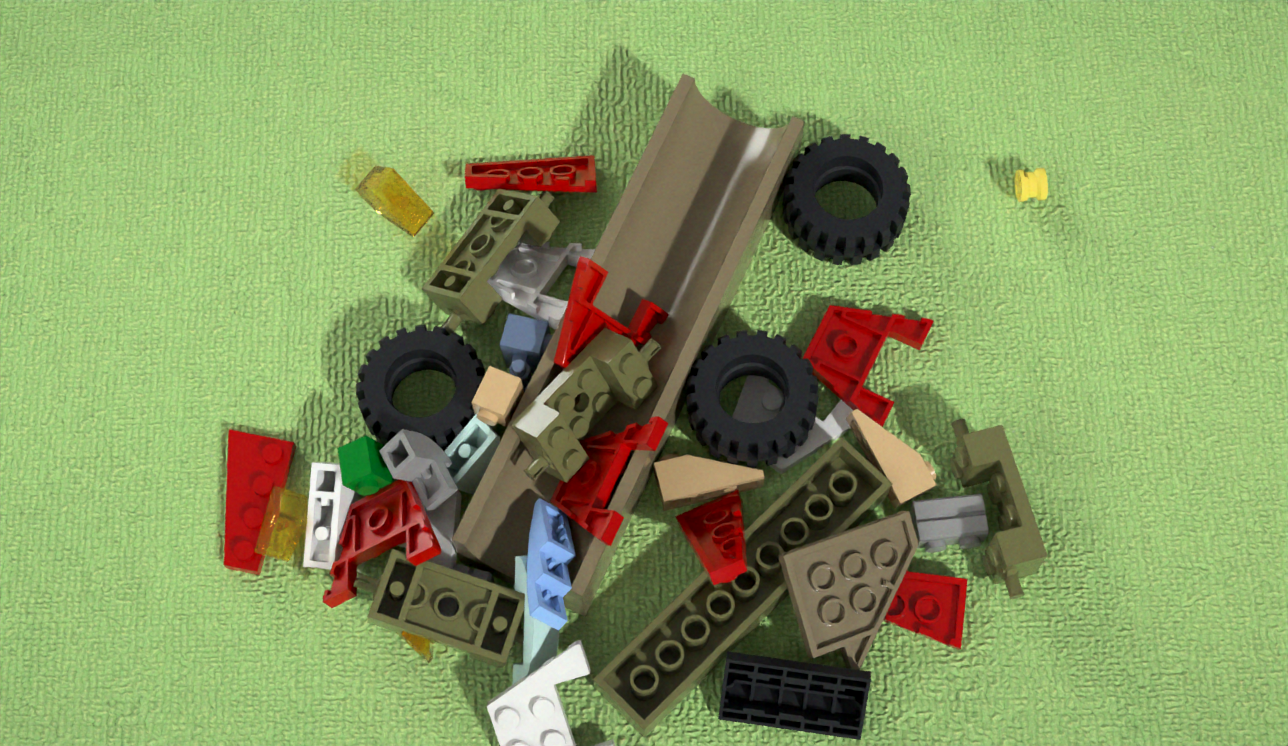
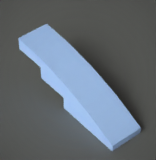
[527,498,576,631]

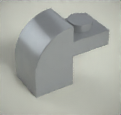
[379,429,458,511]

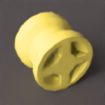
[1015,168,1048,202]

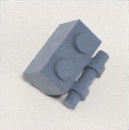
[500,314,553,393]

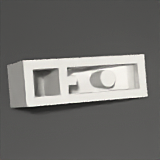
[303,462,360,570]

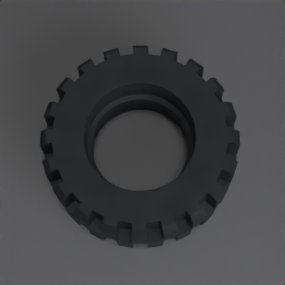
[782,134,911,265]
[356,325,485,451]
[686,330,819,468]

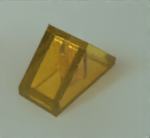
[255,486,307,562]

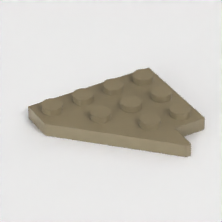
[778,511,919,670]

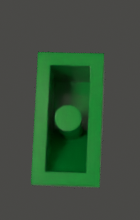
[337,436,394,495]

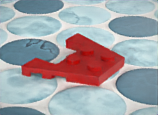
[554,256,669,369]
[802,305,934,427]
[550,416,668,546]
[323,479,441,608]

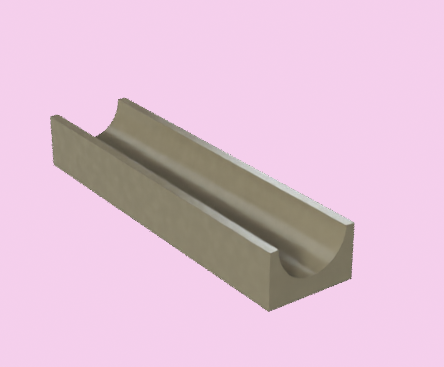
[452,74,805,617]

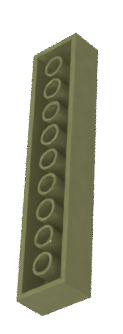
[593,437,893,738]

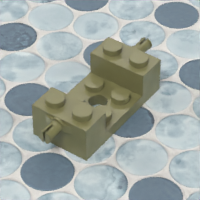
[422,189,560,336]
[511,328,661,483]
[950,419,1048,599]
[353,549,525,669]

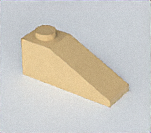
[471,366,524,427]
[846,409,937,509]
[654,454,765,511]

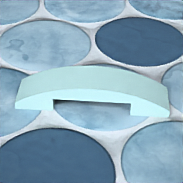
[512,555,559,685]

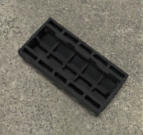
[718,651,871,740]

